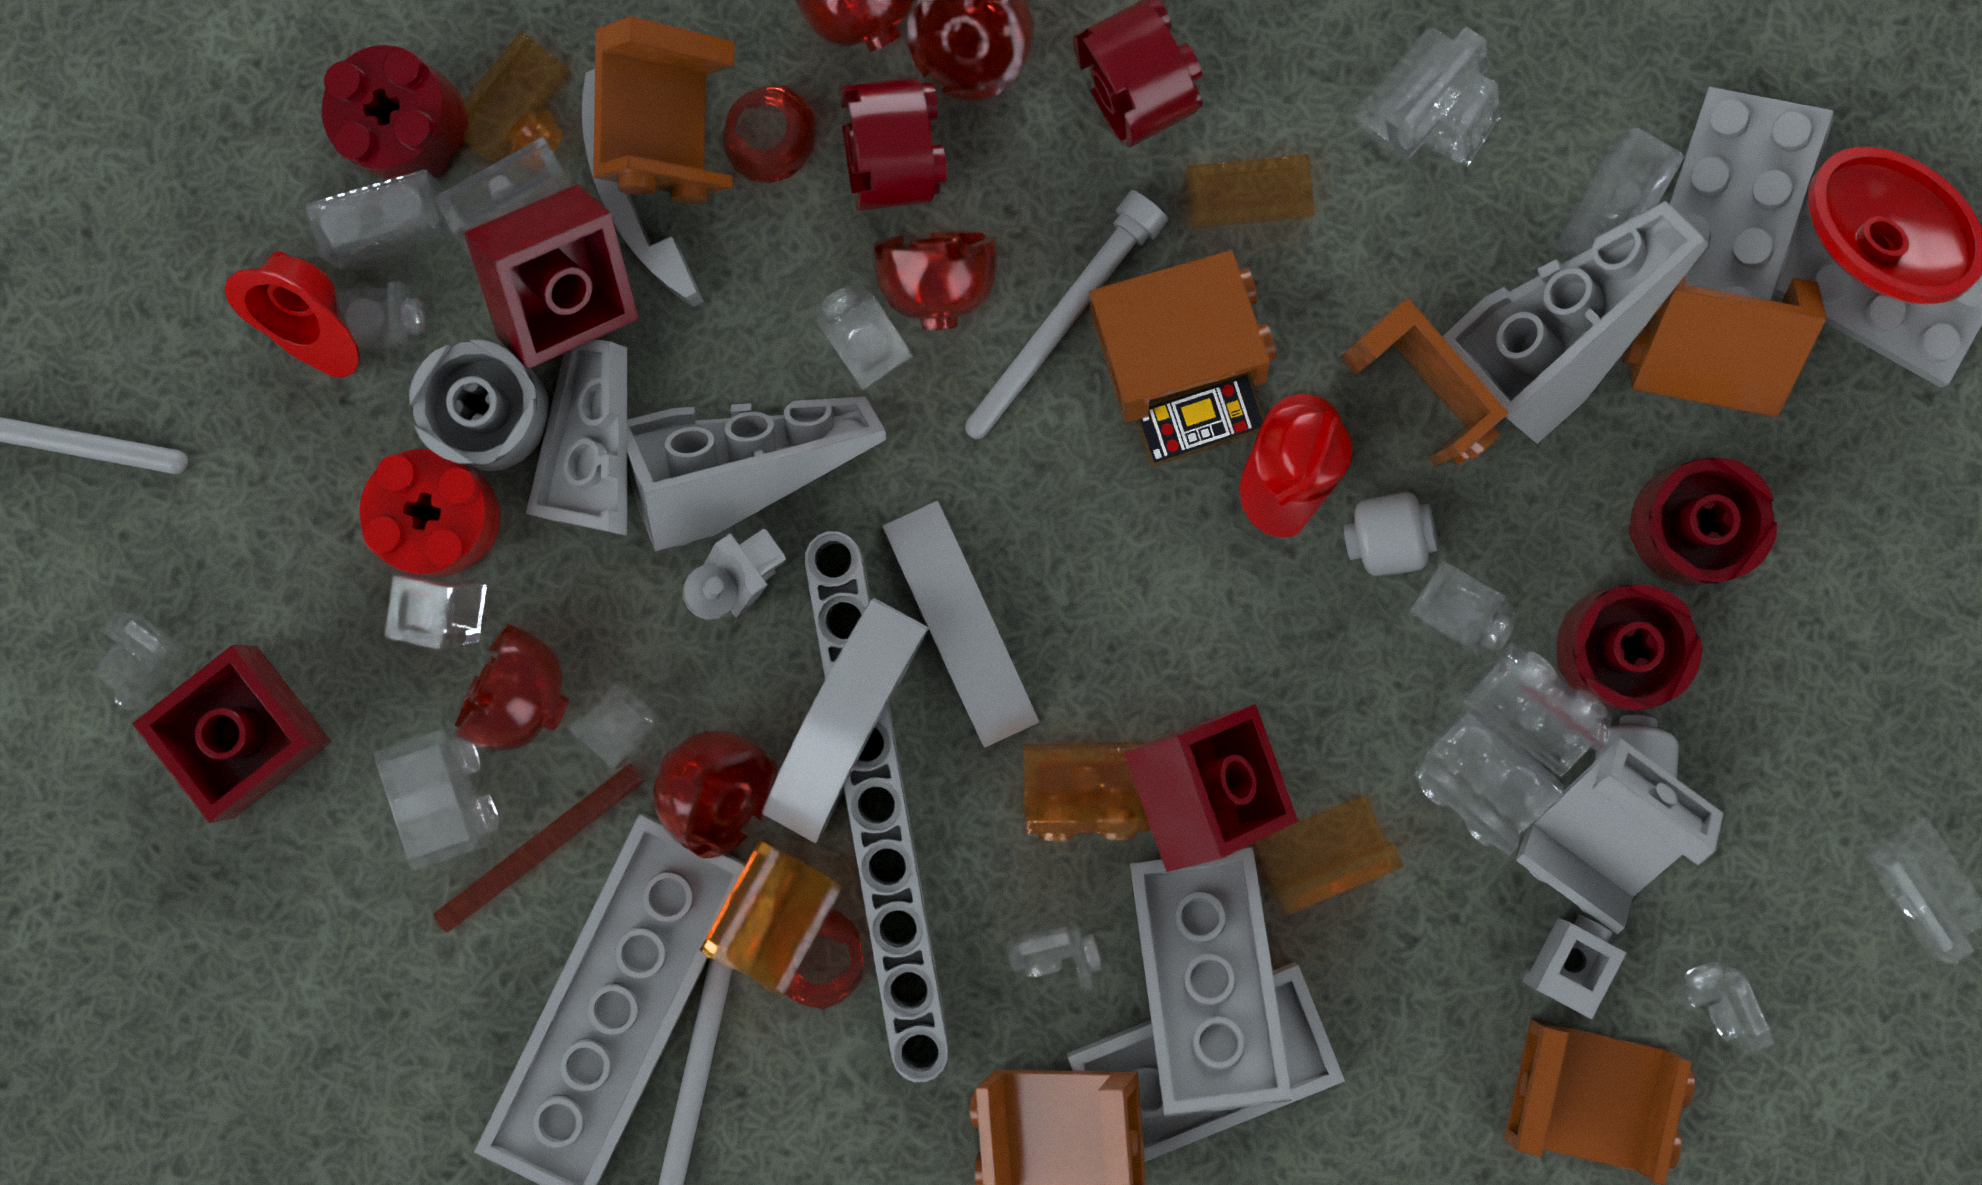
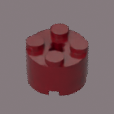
[1073,0,1203,147]
[322,45,468,186]
[840,77,947,211]
[1629,458,1777,586]
[1557,584,1702,710]

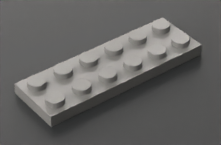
[474,813,753,1185]

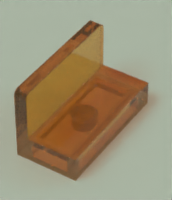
[1254,796,1404,915]
[699,840,841,996]

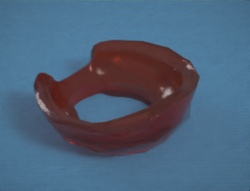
[723,85,816,183]
[771,906,863,1009]

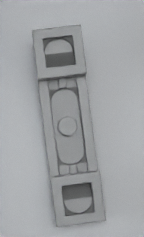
[582,69,704,307]
[883,501,1040,748]
[762,598,929,844]

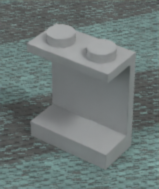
[1516,738,1724,934]

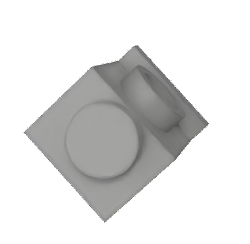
[1522,914,1627,1019]

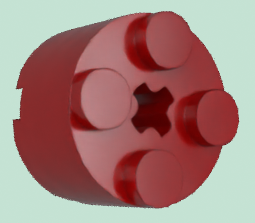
[359,449,500,577]

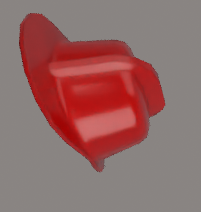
[224,251,360,377]
[1239,393,1352,538]

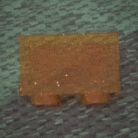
[1023,742,1151,841]

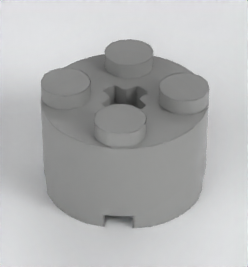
[409,340,550,471]

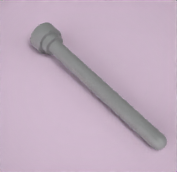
[965,190,1169,439]
[0,417,188,474]
[658,941,736,1185]

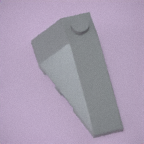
[1442,201,1709,444]
[627,396,886,551]

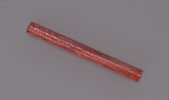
[433,763,645,932]

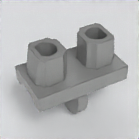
[683,529,786,620]

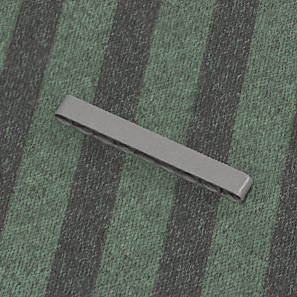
[805,531,949,1082]

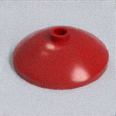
[1808,147,1982,304]

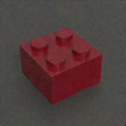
[464,184,639,369]
[132,645,332,823]
[1124,704,1298,872]

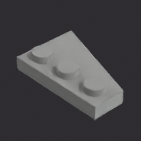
[526,339,627,536]

